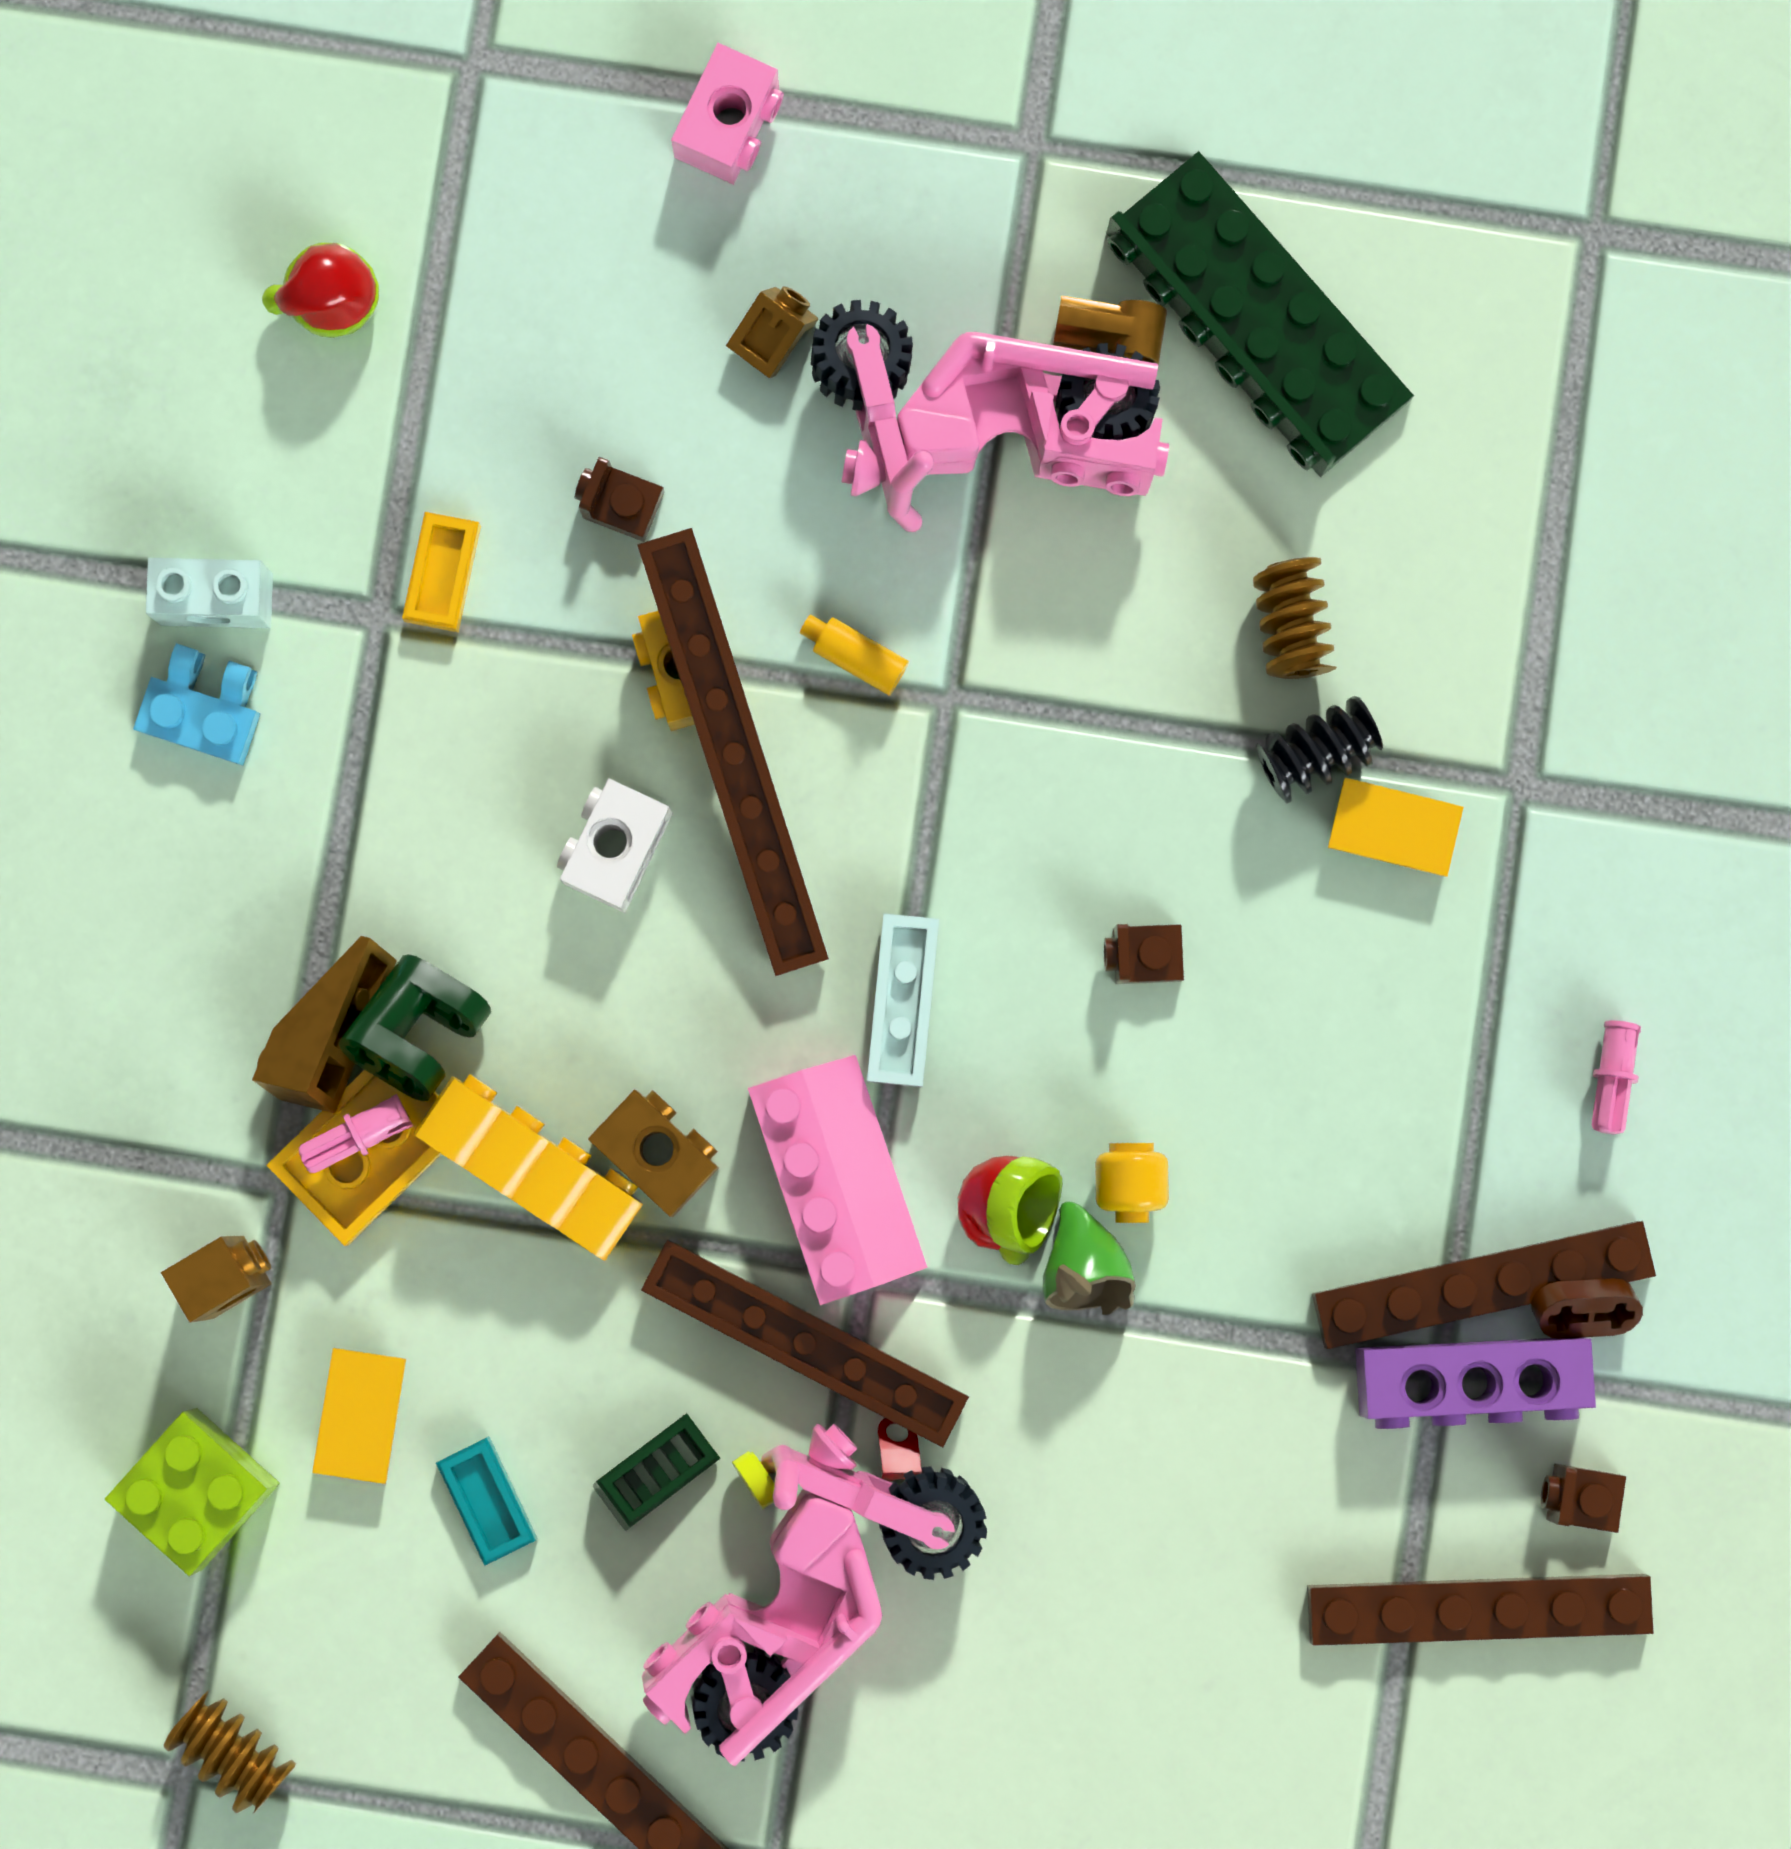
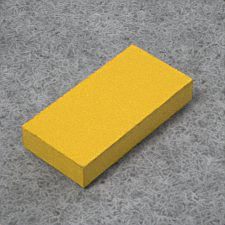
[402,512,481,633]

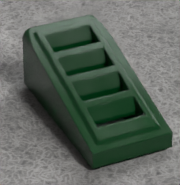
[593,1413,721,1531]

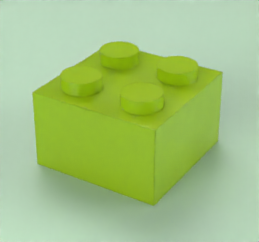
[104,1408,280,1577]

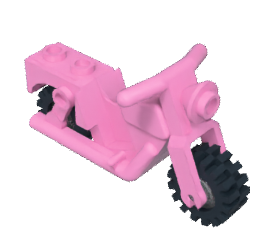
[811,300,1169,532]
[642,1424,987,1766]

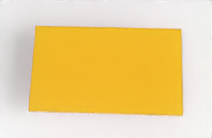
[1327,777,1464,877]
[312,1348,406,1484]

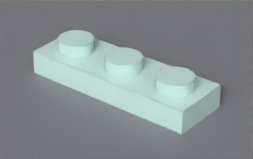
[867,914,939,1087]

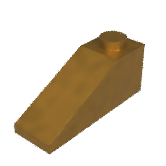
[252,936,397,1113]

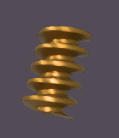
[1253,557,1337,679]
[163,1690,296,1813]

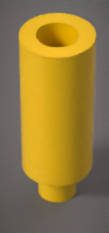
[799,614,909,696]

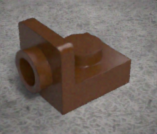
[574,457,665,542]
[1104,924,1184,984]
[1541,1463,1626,1533]

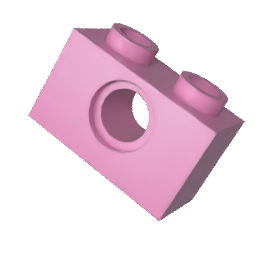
[671,43,784,185]

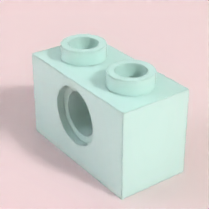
[146,558,273,628]

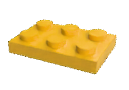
[266,1070,442,1246]

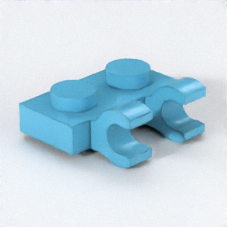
[133,643,261,766]

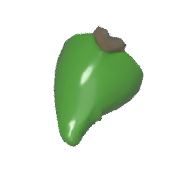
[1043,1202,1136,1315]

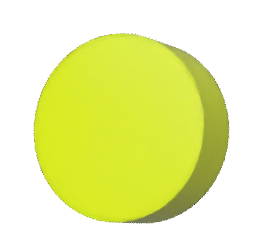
[732,1451,774,1510]

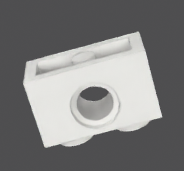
[557,778,673,913]

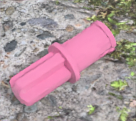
[1591,1020,1641,1134]
[298,1094,413,1173]

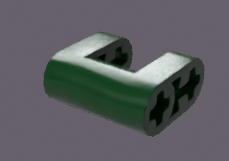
[339,954,491,1101]

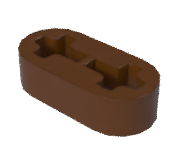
[1531,1278,1643,1339]

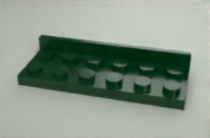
[1106,151,1414,477]

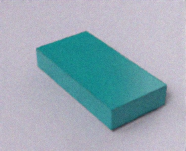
[436,1436,538,1566]

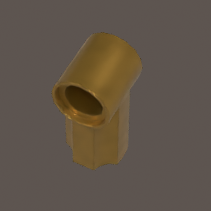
[1053,296,1167,365]

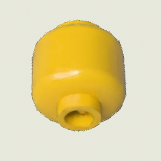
[1095,1143,1169,1223]

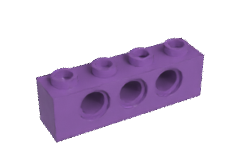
[1355,1337,1596,1429]

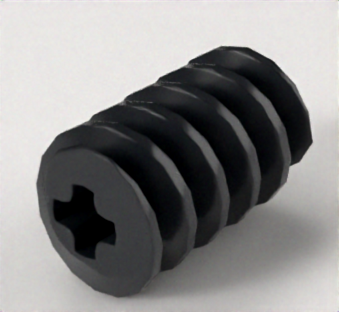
[1256,696,1383,804]

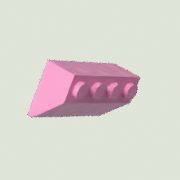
[748,1055,927,1305]

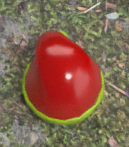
[262,243,379,338]
[957,1156,1063,1265]

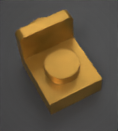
[726,286,818,378]

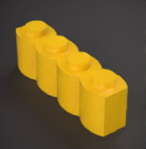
[414,1074,643,1261]

